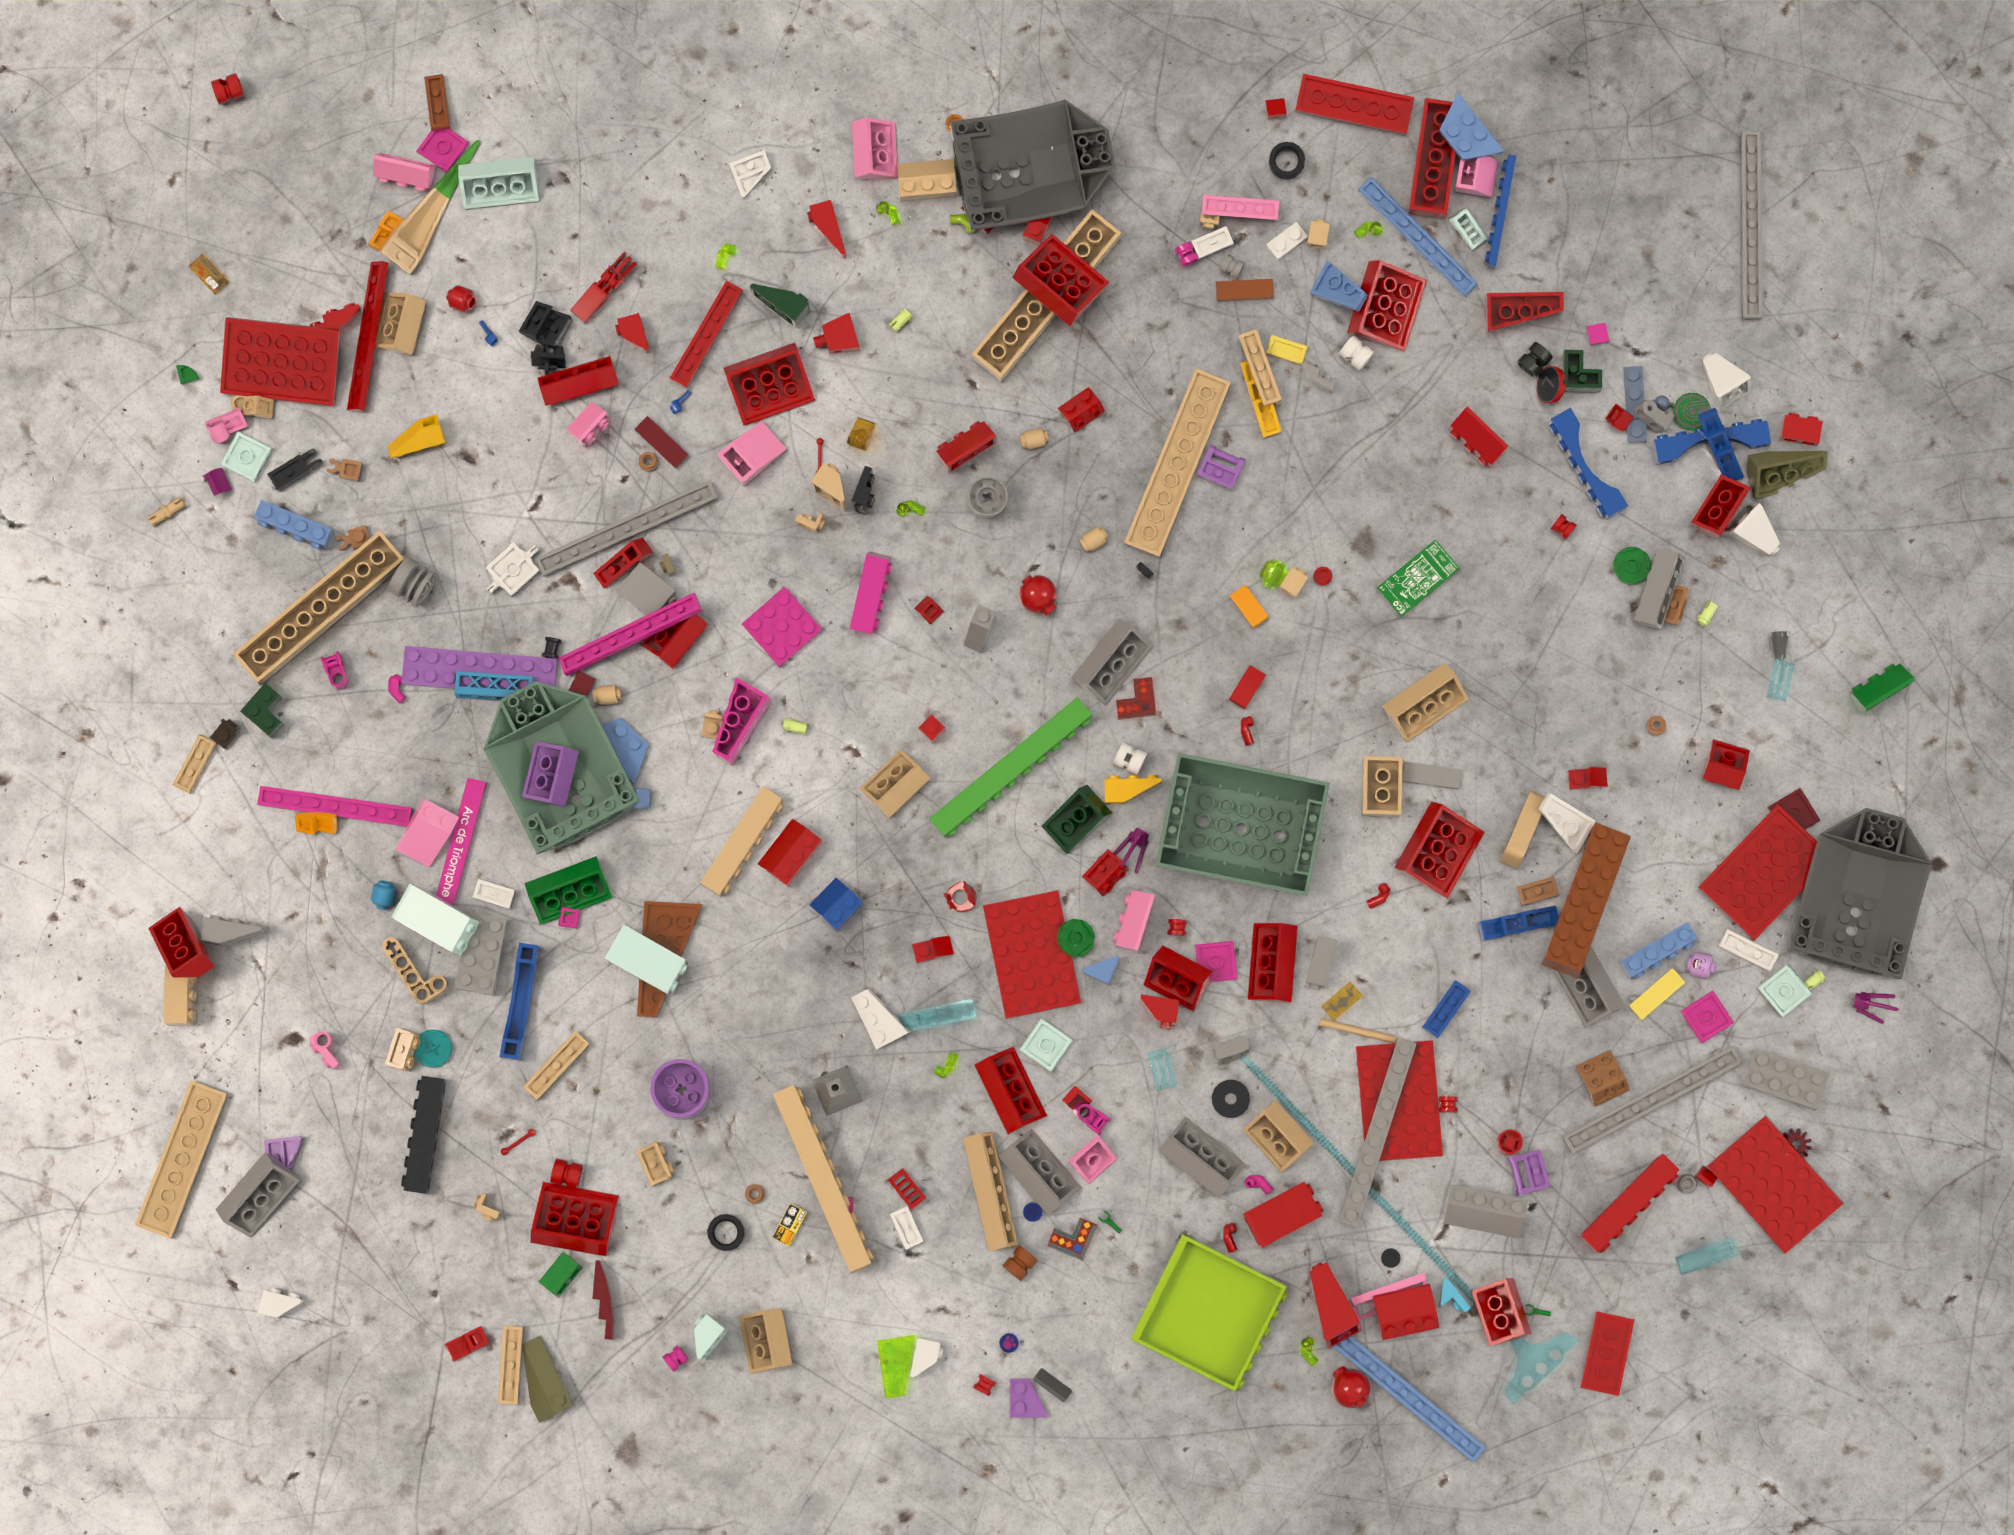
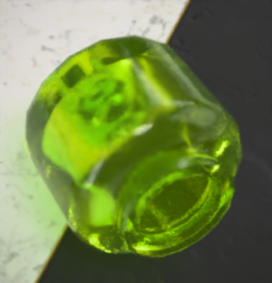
[1259,559,1287,588]

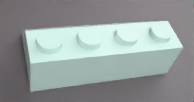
[458,157,539,209]
[694,1314,729,1361]

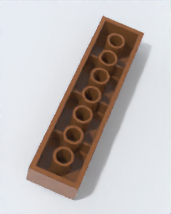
[1541,822,1631,979]

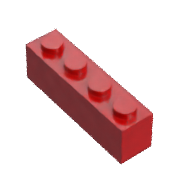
[537,356,619,406]

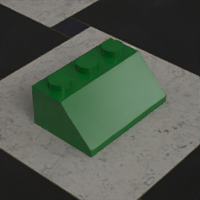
[1849,663,1915,715]

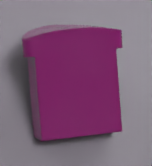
[201,468,231,496]

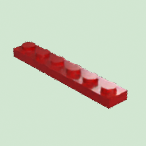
[670,280,743,389]

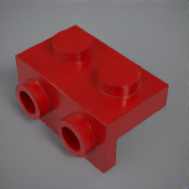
[1058,387,1105,432]

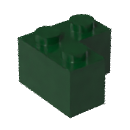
[1562,350,1602,392]
[240,683,284,739]

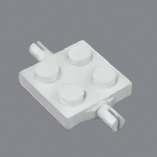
[486,542,540,597]

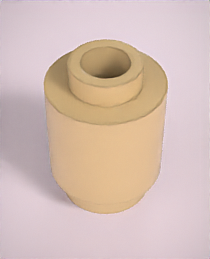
[1020,427,1049,450]
[1079,526,1108,552]
[593,684,622,705]

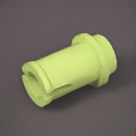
[889,308,912,332]
[1697,601,1718,627]
[782,717,807,735]
[1804,970,1826,990]

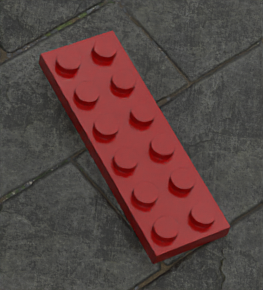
[1295,74,1414,135]

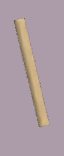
[1319,1018,1396,1043]

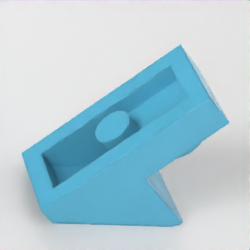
[1439,1277,1471,1313]

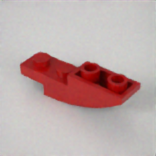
[310,303,362,332]

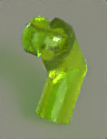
[876,201,901,225]
[715,243,736,269]
[896,500,926,516]
[934,1052,958,1078]

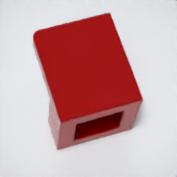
[1062,1086,1092,1115]

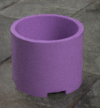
[650,1059,711,1120]

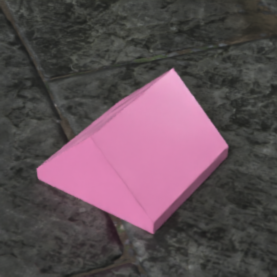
[1069,1135,1117,1184]

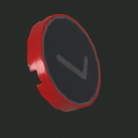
[1536,366,1565,404]

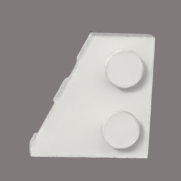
[729,150,771,198]

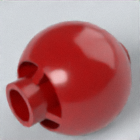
[1019,575,1057,616]
[1332,1366,1371,1409]

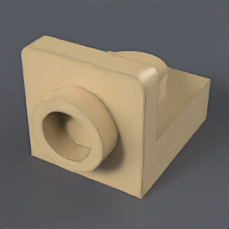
[243,396,274,419]
[795,512,826,534]
[701,710,723,740]

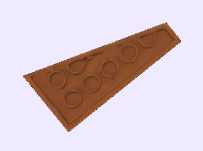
[637,901,702,1018]

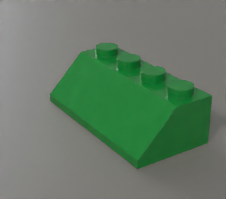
[524,856,612,925]

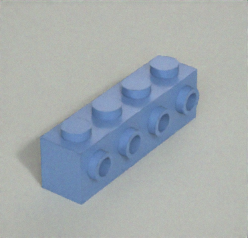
[254,500,334,550]
[1619,922,1697,979]

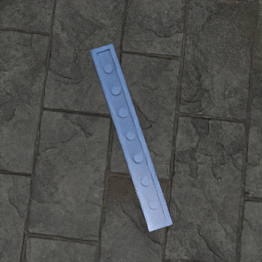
[1358,177,1478,297]

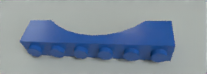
[1549,408,1628,520]
[1652,419,1771,465]
[499,943,540,1061]

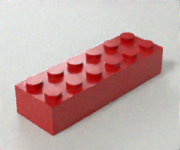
[1408,98,1456,219]
[1578,1154,1680,1254]

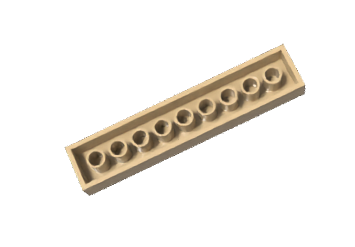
[971,209,1121,382]
[233,531,404,686]
[773,1085,874,1273]

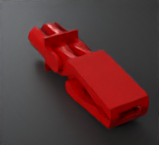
[570,251,638,323]

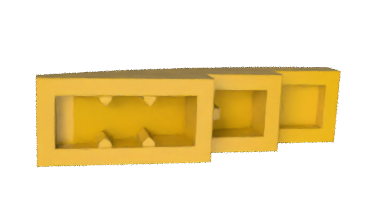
[1239,360,1281,437]

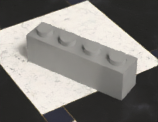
[1634,548,1685,630]

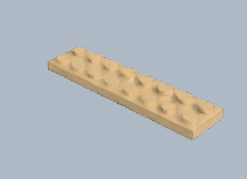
[135,1080,228,1239]

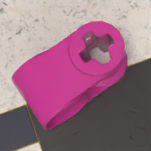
[321,651,349,690]
[1073,1102,1111,1135]

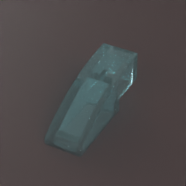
[1675,1237,1738,1275]

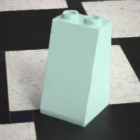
[391,884,479,955]
[605,925,688,995]

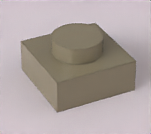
[660,553,676,576]

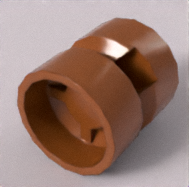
[1002,1245,1038,1281]

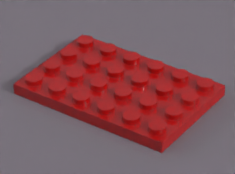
[220,317,340,406]
[1698,804,1817,941]
[983,890,1081,1019]
[1356,1040,1443,1161]
[1707,1115,1844,1254]

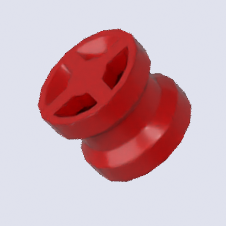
[1167,919,1187,936]
[1439,1096,1458,1113]
[972,1374,996,1396]

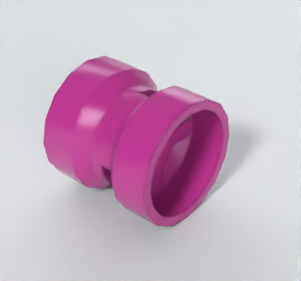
[1174,242,1199,267]
[662,1345,689,1372]

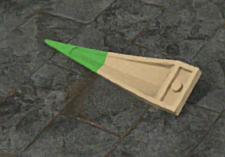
[379,140,480,274]

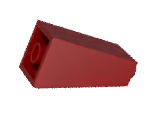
[1242,1182,1324,1249]
[1309,1262,1362,1349]

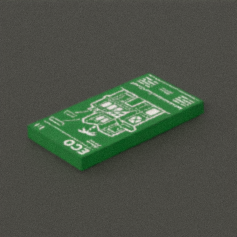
[1376,540,1460,617]

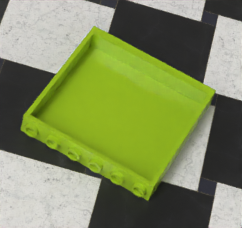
[1131,1234,1288,1392]

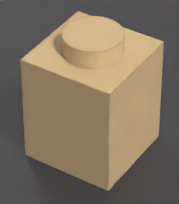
[1307,219,1330,250]
[1279,567,1308,599]

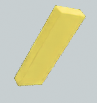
[1629,968,1685,1020]

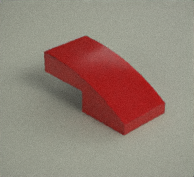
[1229,665,1266,709]
[444,1326,489,1362]

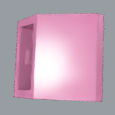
[1454,156,1498,198]
[566,402,610,448]

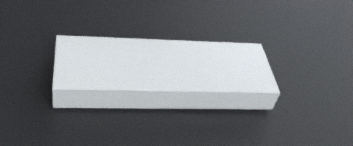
[1718,929,1779,972]

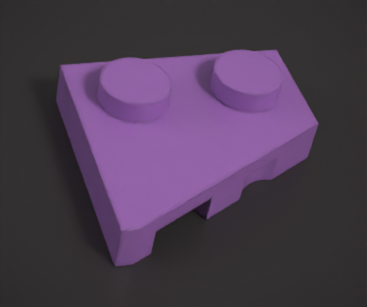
[264,1136,302,1170]
[1010,1379,1047,1418]

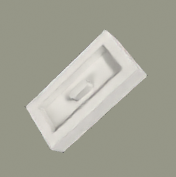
[1266,222,1308,261]
[1191,226,1234,259]
[473,879,515,909]
[890,1206,924,1250]

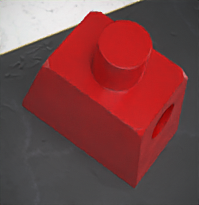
[813,313,860,354]

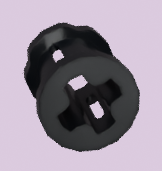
[541,637,562,659]

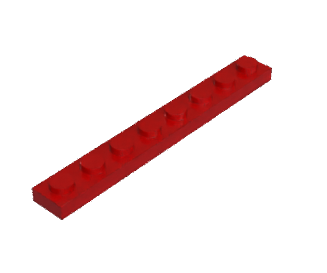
[347,261,388,411]

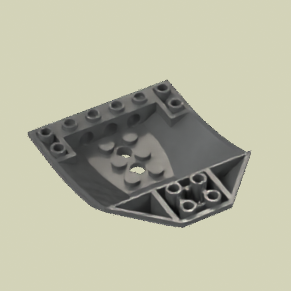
[950,99,1115,231]
[1789,808,1933,979]

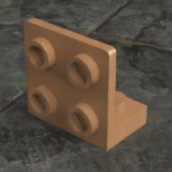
[1576,1050,1630,1107]

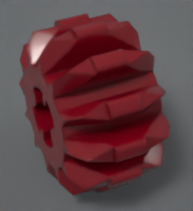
[1783,1128,1812,1157]

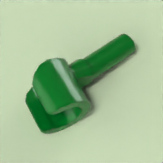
[1098,1211,1122,1233]
[1525,1304,1551,1316]

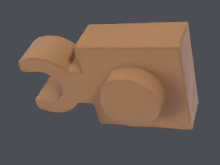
[327,459,362,482]
[335,525,370,551]

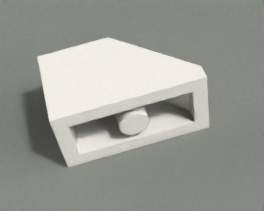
[910,1338,944,1377]

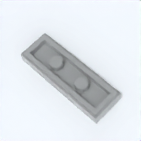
[1402,762,1461,789]

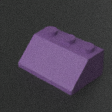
[522,741,579,807]

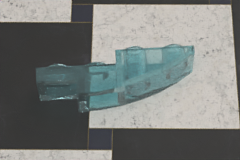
[895,998,976,1031]

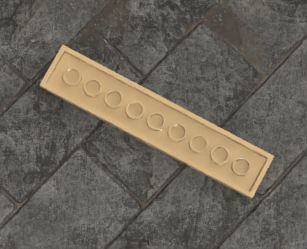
[1124,368,1231,558]

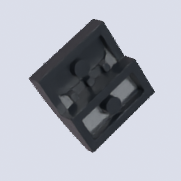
[519,301,572,350]

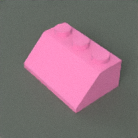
[852,117,898,180]
[373,153,436,191]
[1113,890,1155,953]

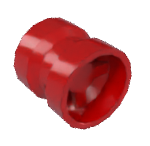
[1551,514,1577,540]

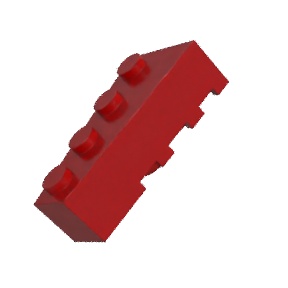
[1486,292,1564,333]

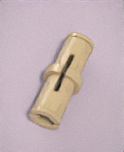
[147,496,186,527]

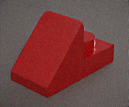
[1568,767,1608,790]
[912,936,954,963]

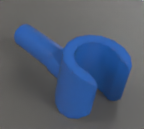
[479,320,498,346]
[670,390,691,414]

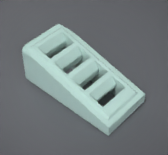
[1449,208,1487,250]

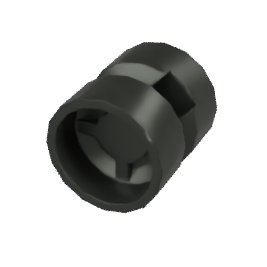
[1517,342,1553,378]

